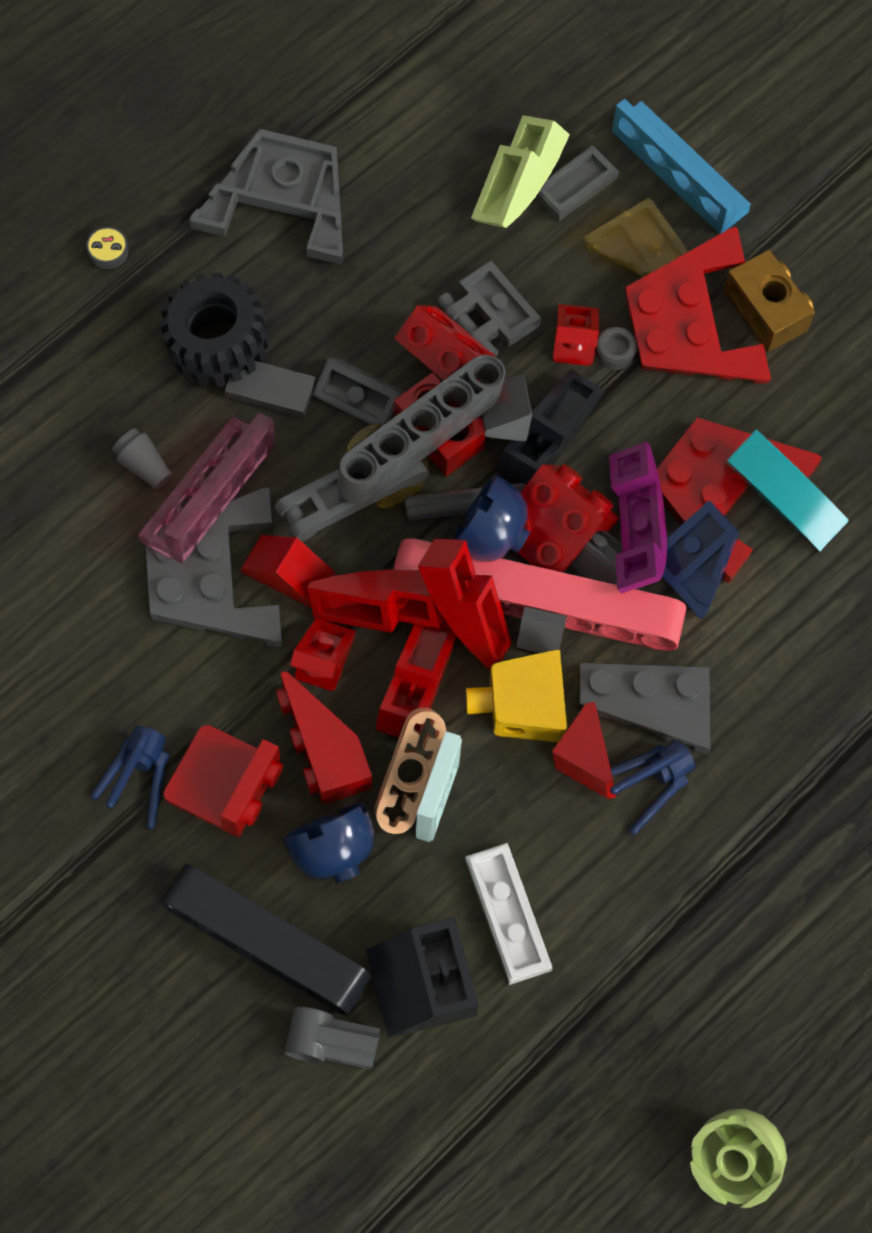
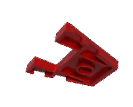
[624,227,771,384]
[657,417,822,583]

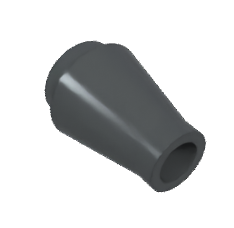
[112,428,173,491]

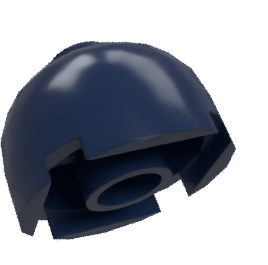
[452,474,530,562]
[282,802,374,884]

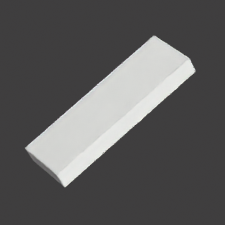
[465,843,553,985]

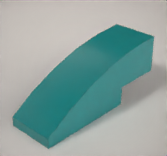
[727,429,849,552]

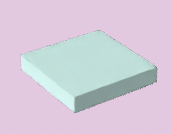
[416,731,462,842]

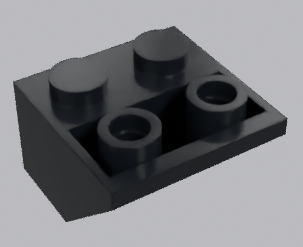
[366,917,479,1039]

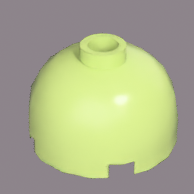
[690,1109,787,1208]

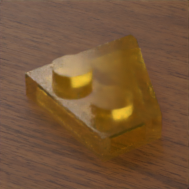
[584,197,689,277]

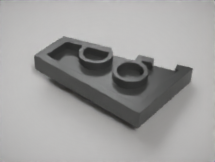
[579,663,711,755]

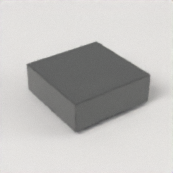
[516,607,567,653]

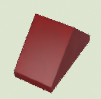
[240,535,335,608]
[552,701,616,799]

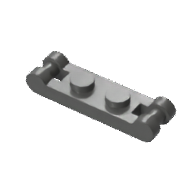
[275,449,429,542]

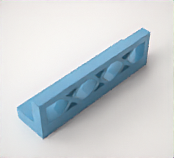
[612,99,751,234]

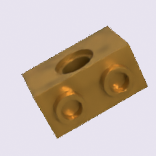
[723,249,815,353]

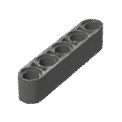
[337,355,506,503]

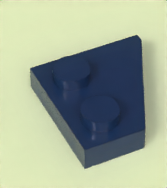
[663,500,740,619]

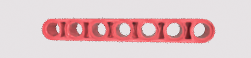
[393,538,687,651]

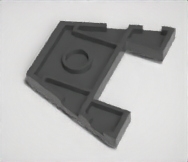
[190,129,343,265]
[145,488,282,647]

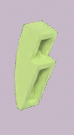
[471,115,570,228]

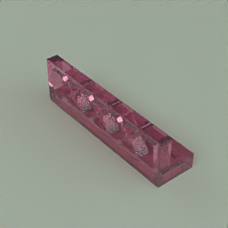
[138,413,275,564]

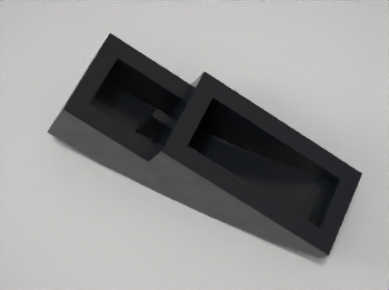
[496,369,605,485]

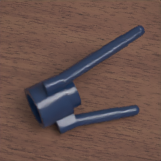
[91,726,170,830]
[610,740,695,835]

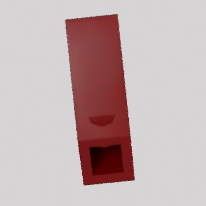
[275,671,372,805]

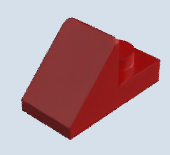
[553,304,599,366]
[290,618,356,691]

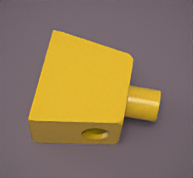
[466,650,567,742]

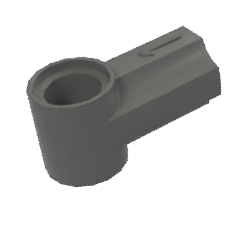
[284,1007,380,1070]

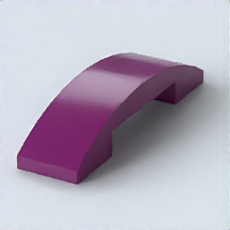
[609,442,667,594]

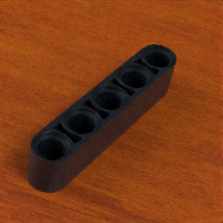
[160,864,372,1016]

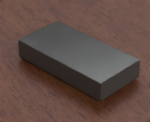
[535,145,619,222]
[225,361,316,419]

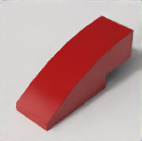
[418,539,512,670]
[307,570,444,633]
[375,619,457,738]

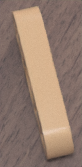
[374,708,446,834]

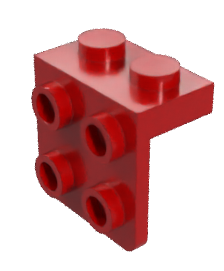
[518,464,620,573]
[164,725,283,838]

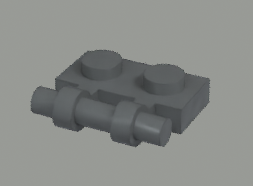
[436,261,541,356]

